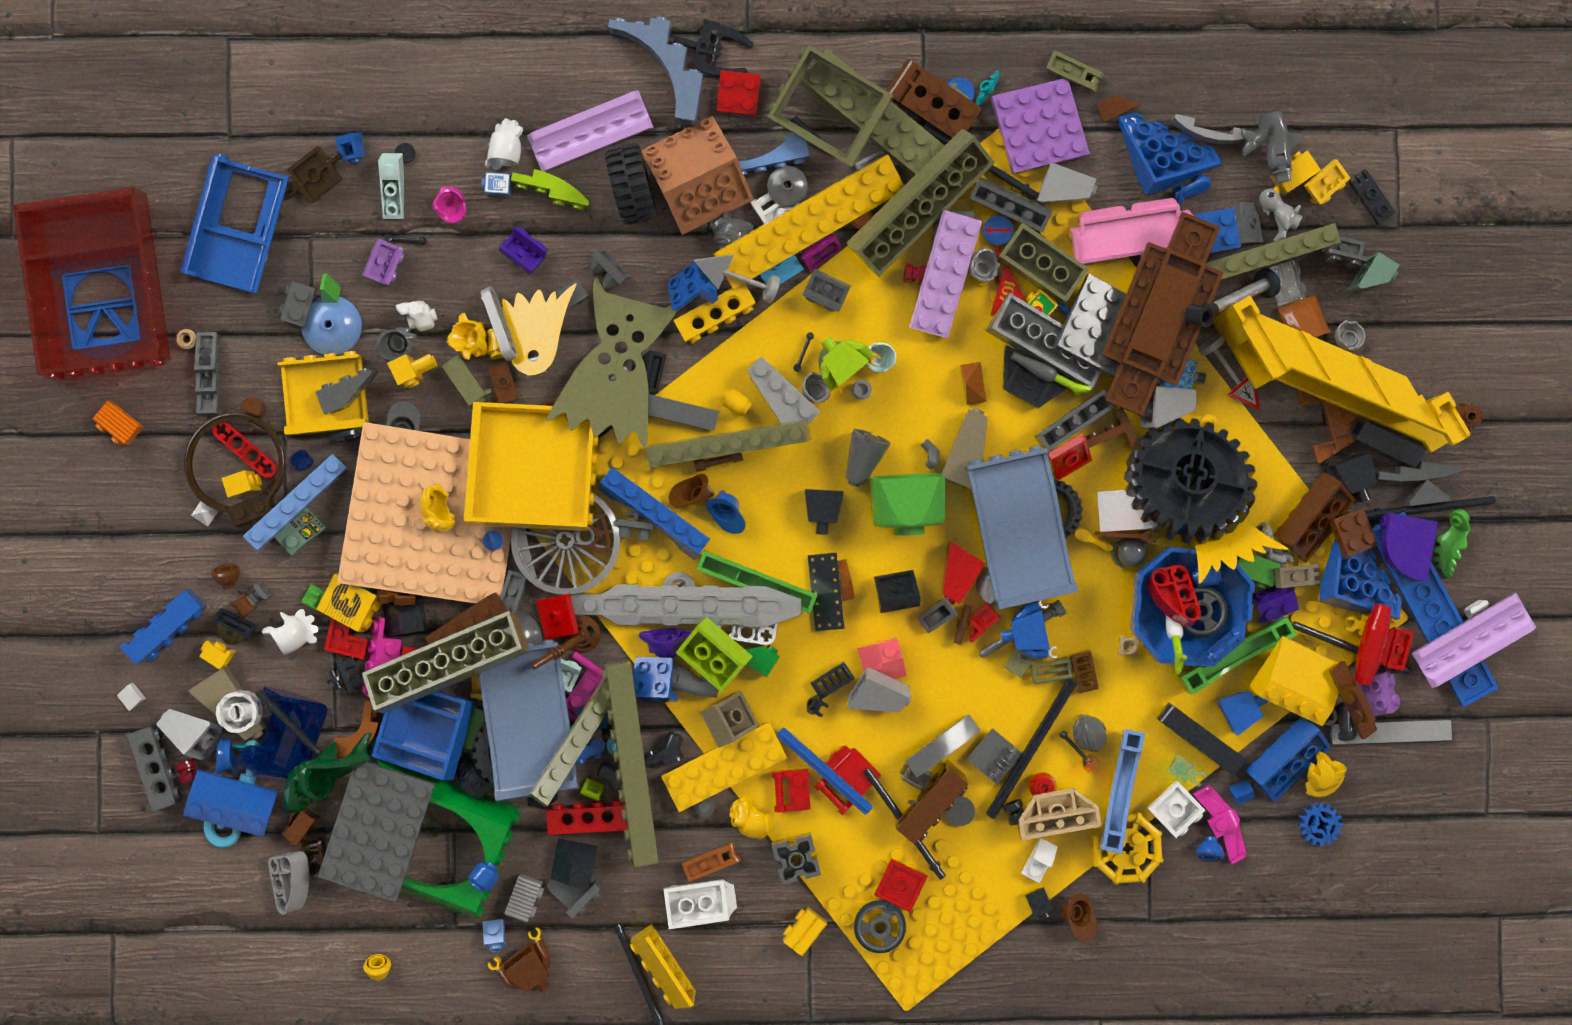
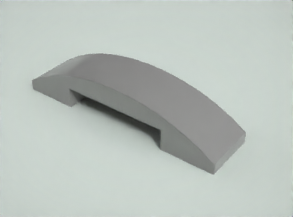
[1171,114,1254,144]

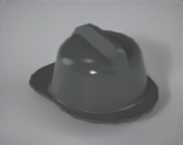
[386,401,420,431]

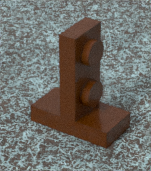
[1086,407,1138,448]

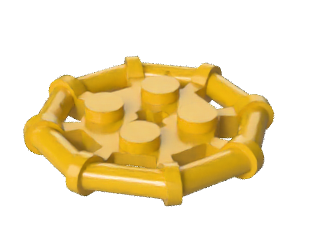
[1091,812,1164,885]

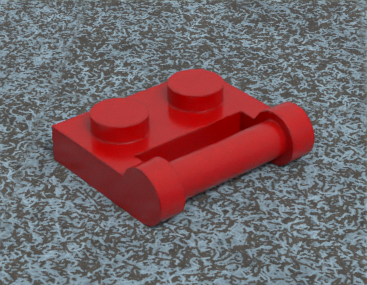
[772,769,811,813]

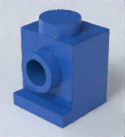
[335,132,366,164]

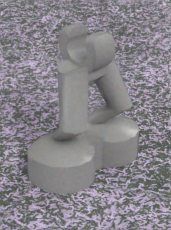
[1256,522,1294,567]

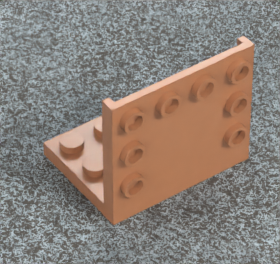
[641,116,754,235]

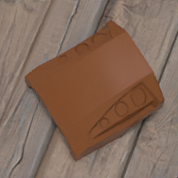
[1276,295,1331,337]

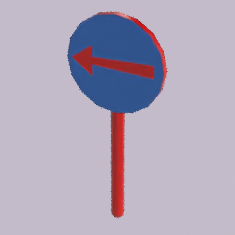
[983,215,1014,284]

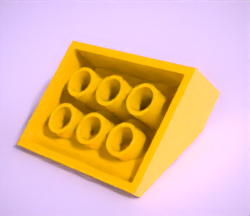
[1250,636,1339,726]
[630,924,696,1009]

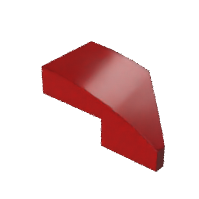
[970,602,1001,643]

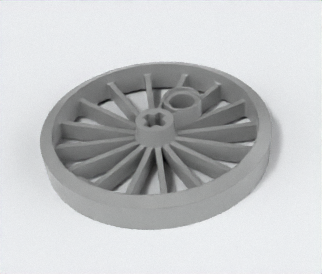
[511,492,620,595]

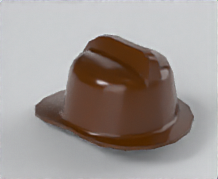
[668,474,714,508]
[1062,893,1097,942]

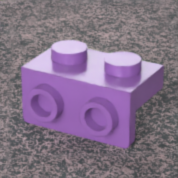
[362,238,404,286]

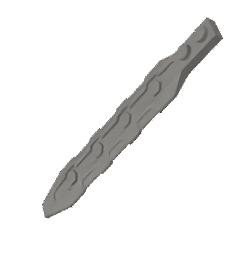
[561,584,801,627]

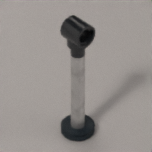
[1185,268,1281,327]

